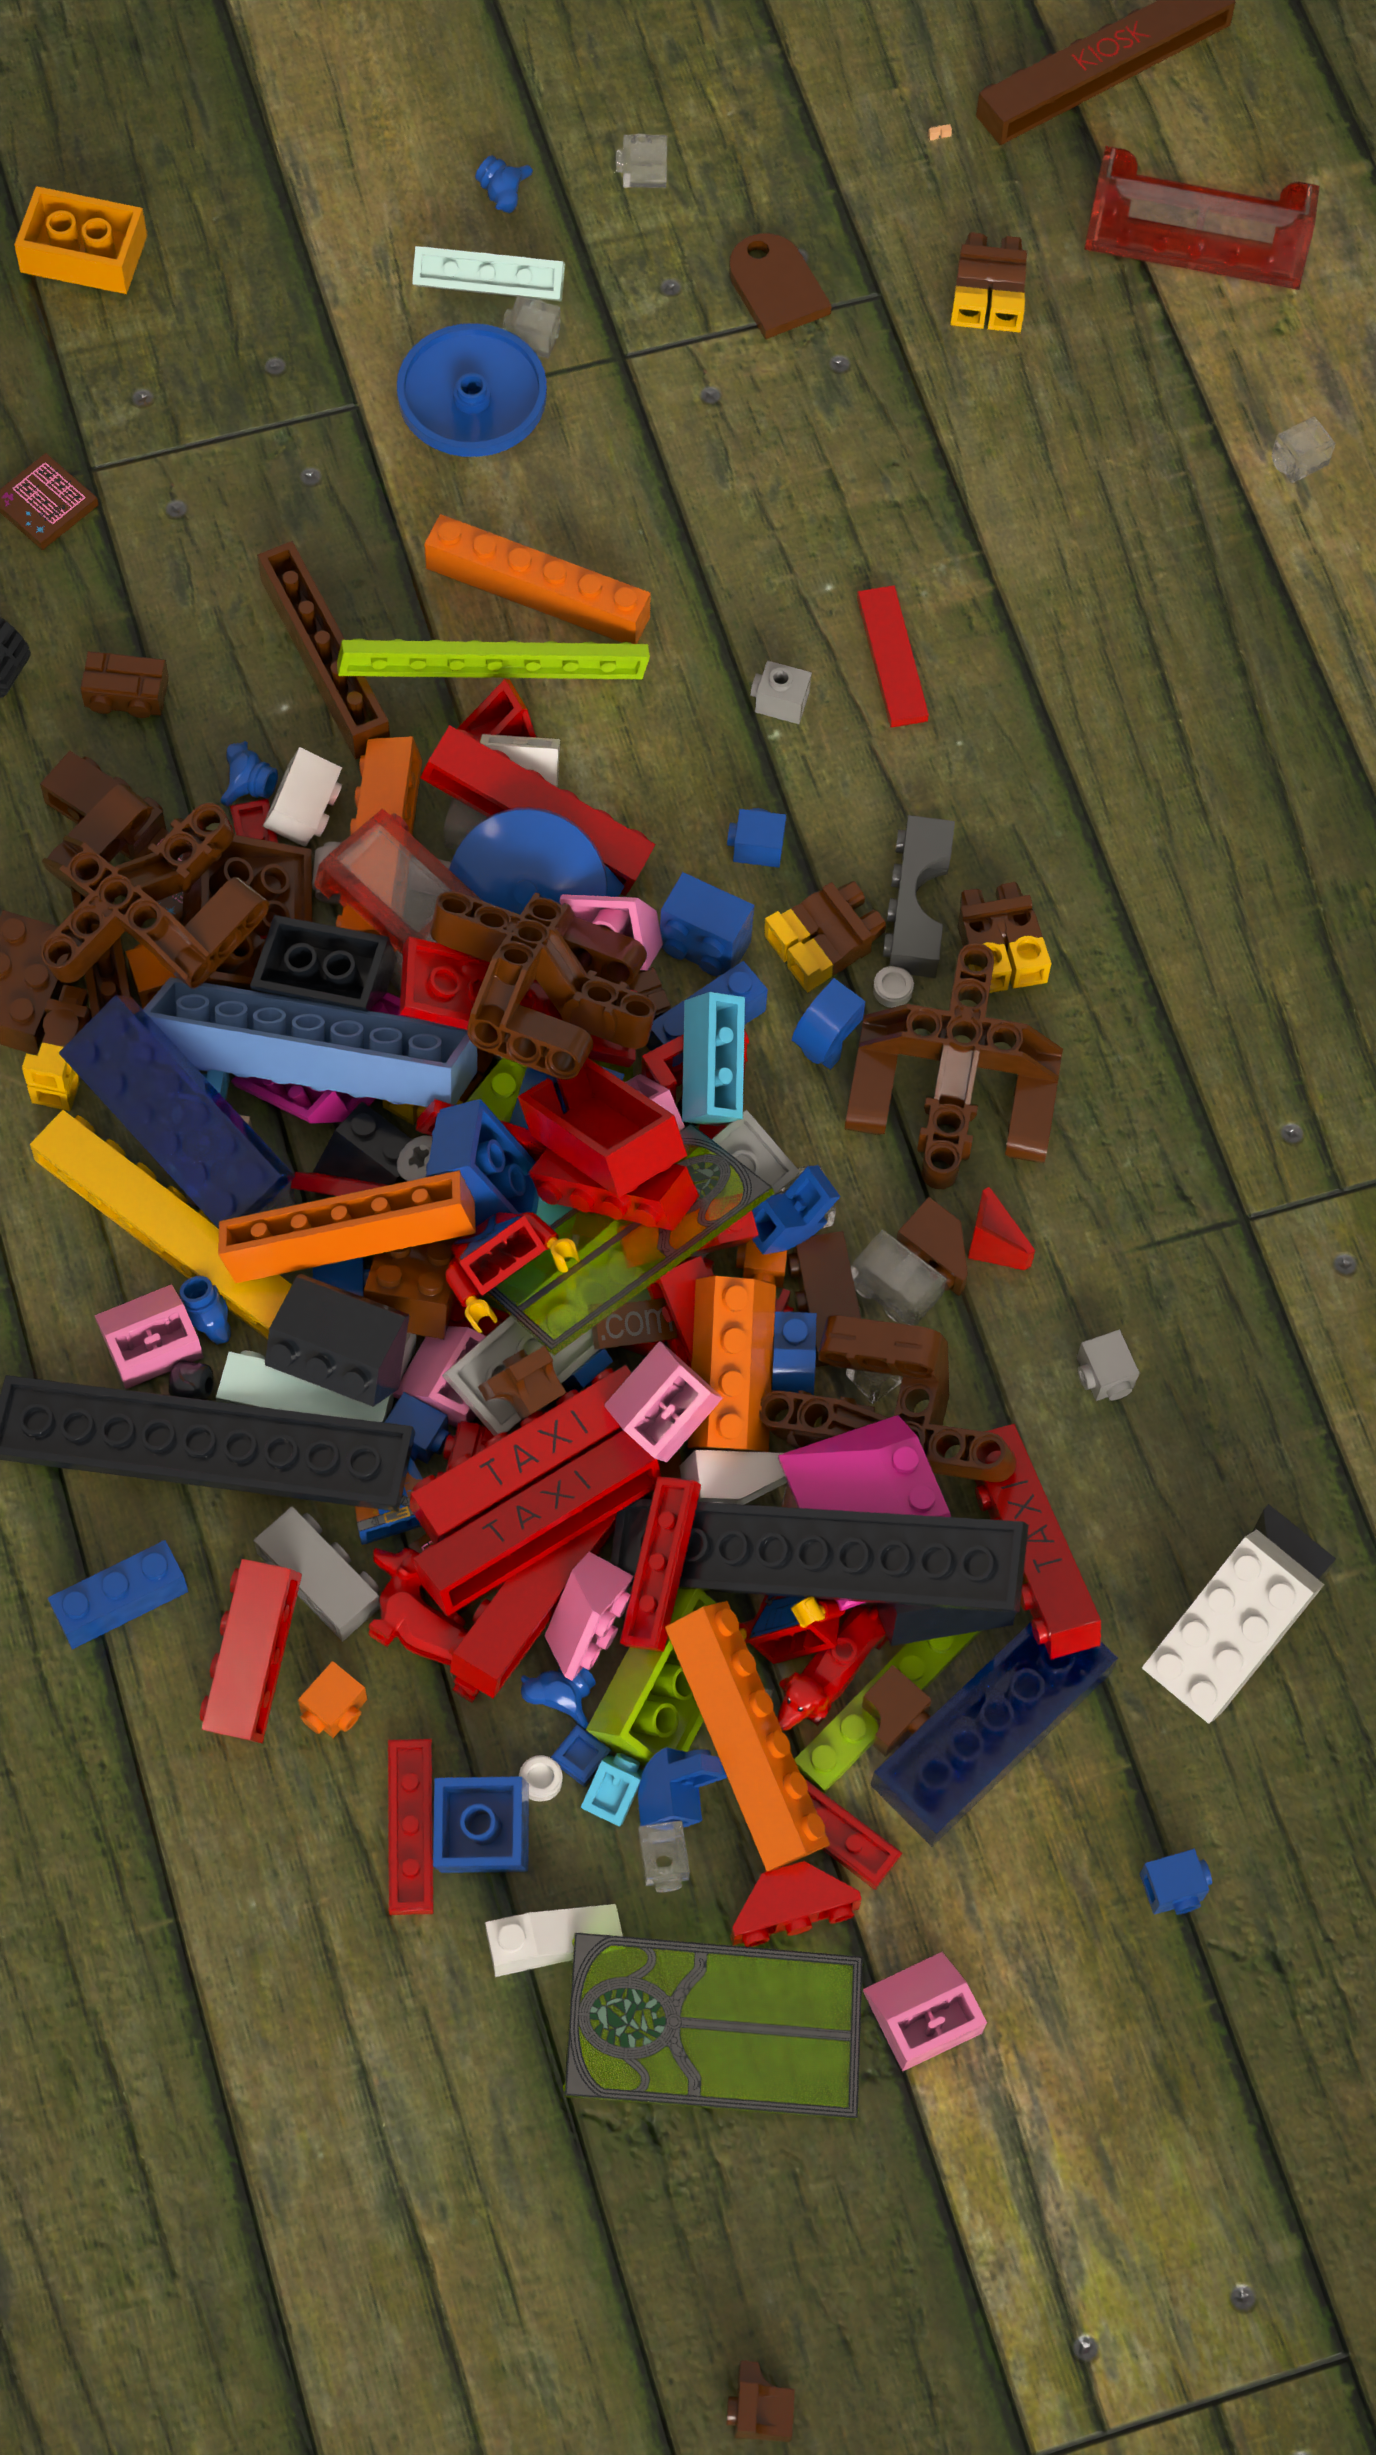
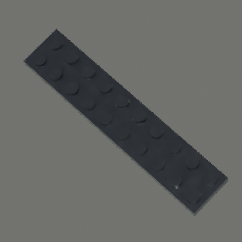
[0,1375,415,1512]
[611,1499,1029,1613]

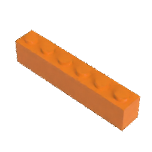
[424,514,651,644]
[336,736,422,952]
[218,1170,476,1283]
[665,1601,830,1871]

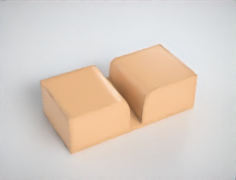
[928,124,952,141]

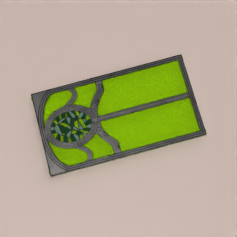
[486,1123,775,1355]
[563,1933,864,2120]

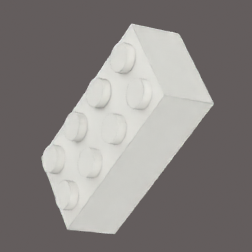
[1142,1529,1324,1724]

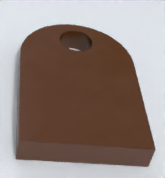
[729,233,832,340]

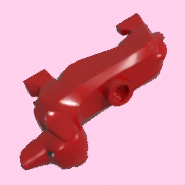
[369,1548,480,1703]
[776,1605,888,1731]

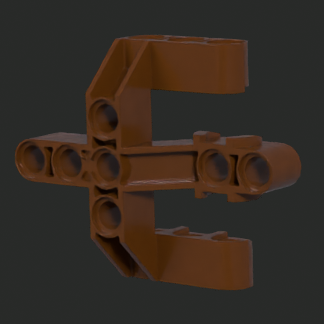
[41,784,270,989]
[430,891,657,1080]
[844,943,1063,1189]
[759,1315,1016,1508]

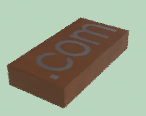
[589,1298,678,1350]

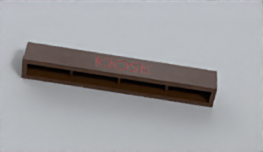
[976,0,1236,145]

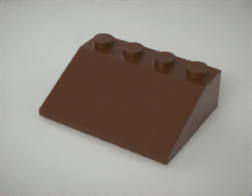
[183,829,312,998]

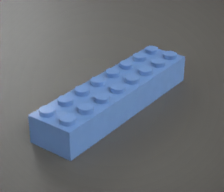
[139,977,477,1107]

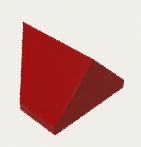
[457,679,536,742]
[968,1187,1036,1270]

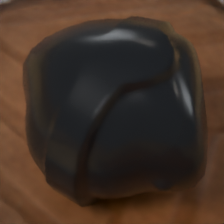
[168,1360,214,1400]

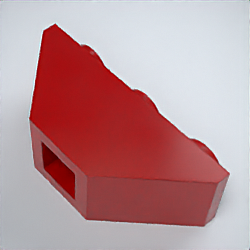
[731,1861,862,1947]

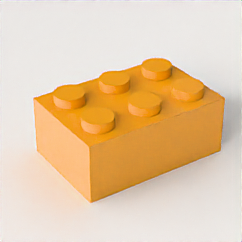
[14,186,147,294]

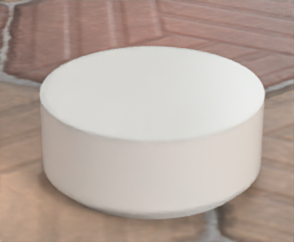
[873,966,914,1008]
[519,1755,562,1802]

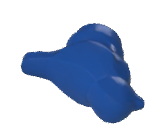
[475,155,533,213]
[220,741,278,807]
[180,1276,231,1345]
[521,1667,596,1730]

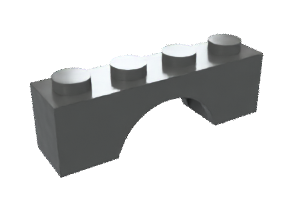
[883,815,955,978]

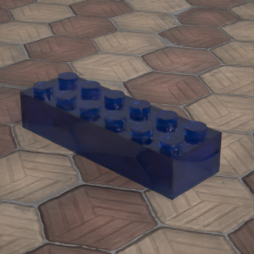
[59,995,296,1229]
[870,1622,1118,1847]

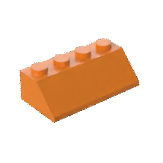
[688,1276,776,1452]

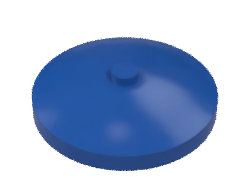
[397,323,547,457]
[447,807,608,915]

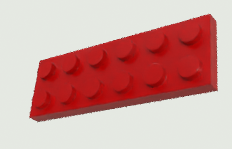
[400,936,637,1068]

